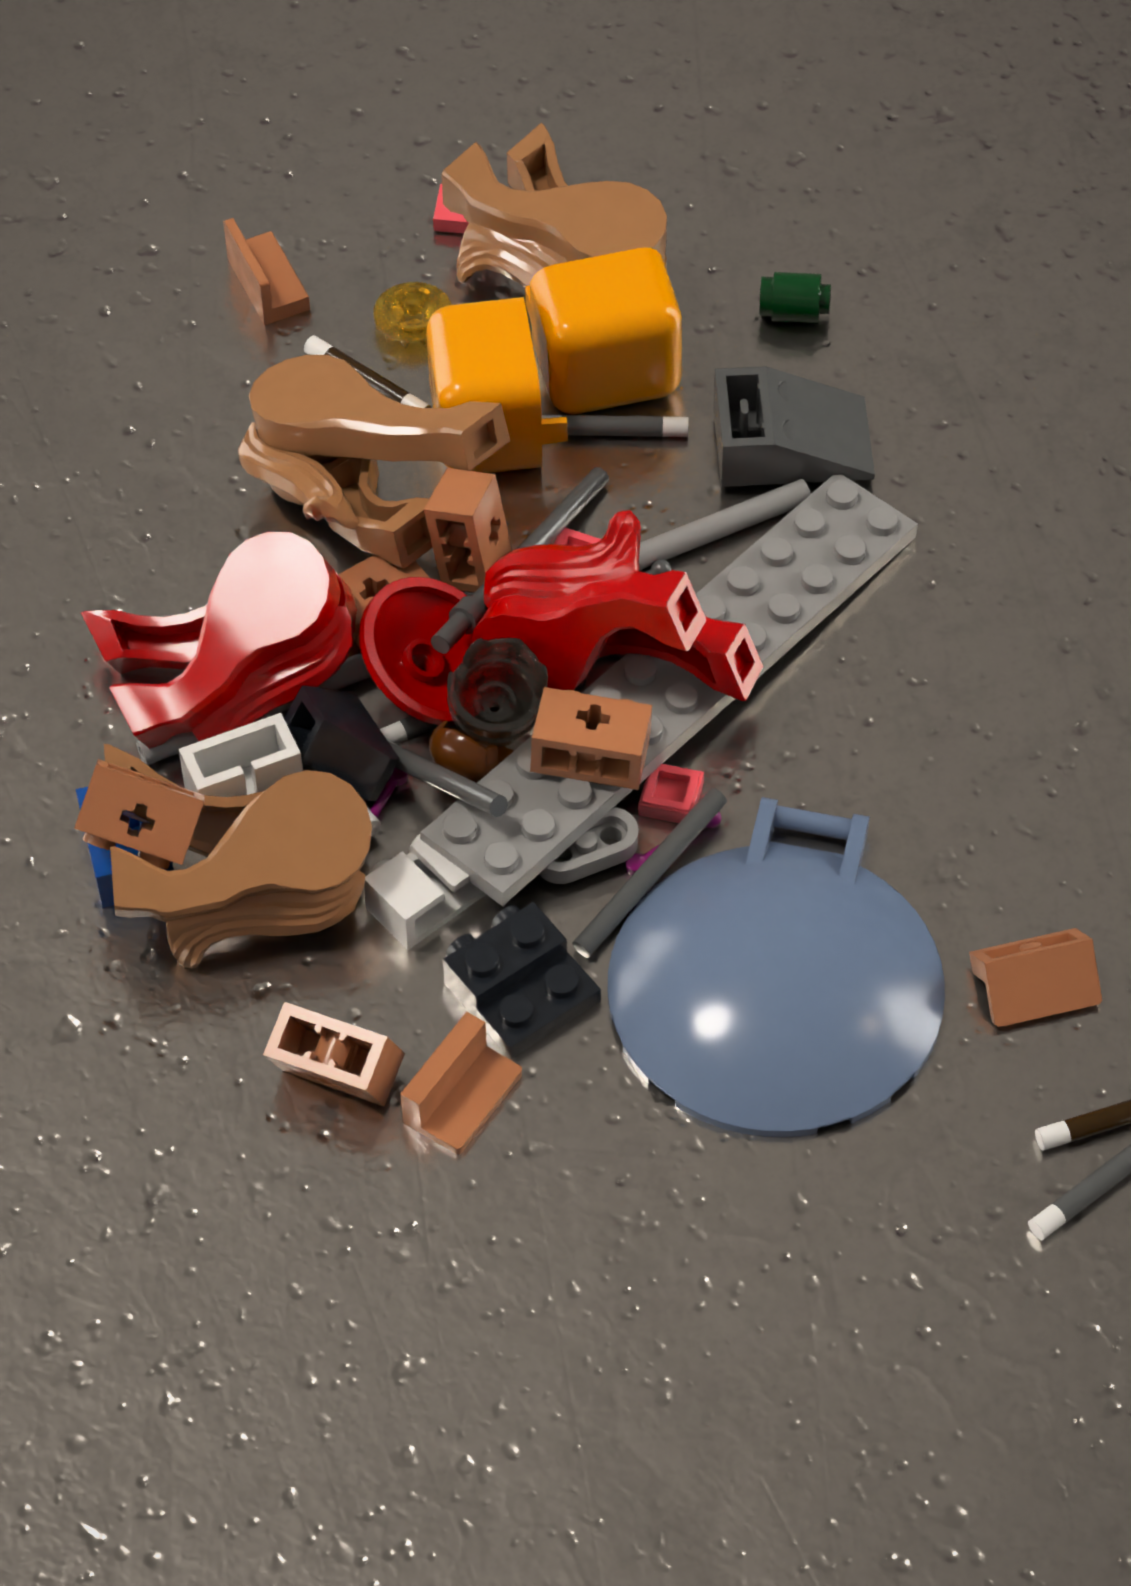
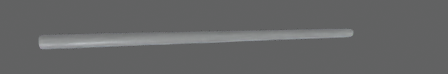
[136,479,811,765]

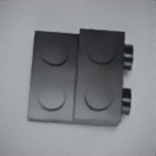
[443,902,601,1059]

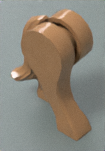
[442,123,667,288]
[238,355,510,569]
[104,744,372,969]

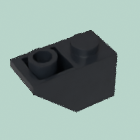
[284,685,400,801]

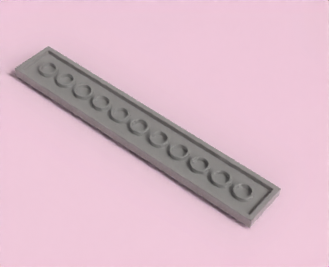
[420,474,918,906]

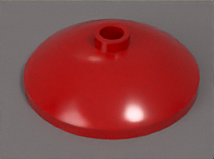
[359,577,502,726]

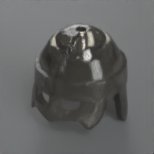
[447,638,548,747]

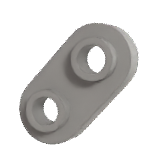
[539,807,639,884]

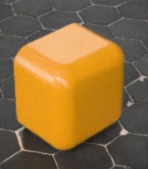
[525,247,682,415]
[427,297,568,473]

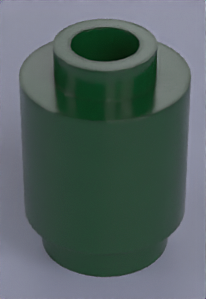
[759,272,831,324]

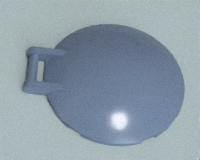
[607,797,945,1137]

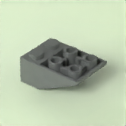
[713,366,875,487]

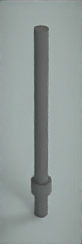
[431,467,609,654]

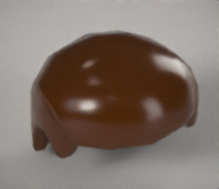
[429,721,514,783]

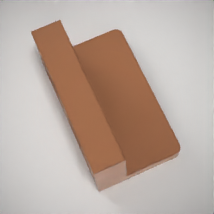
[223,218,310,326]
[969,928,1102,1027]
[400,1012,522,1154]

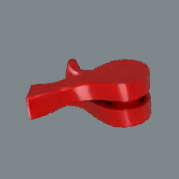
[470,510,763,704]
[81,531,357,749]

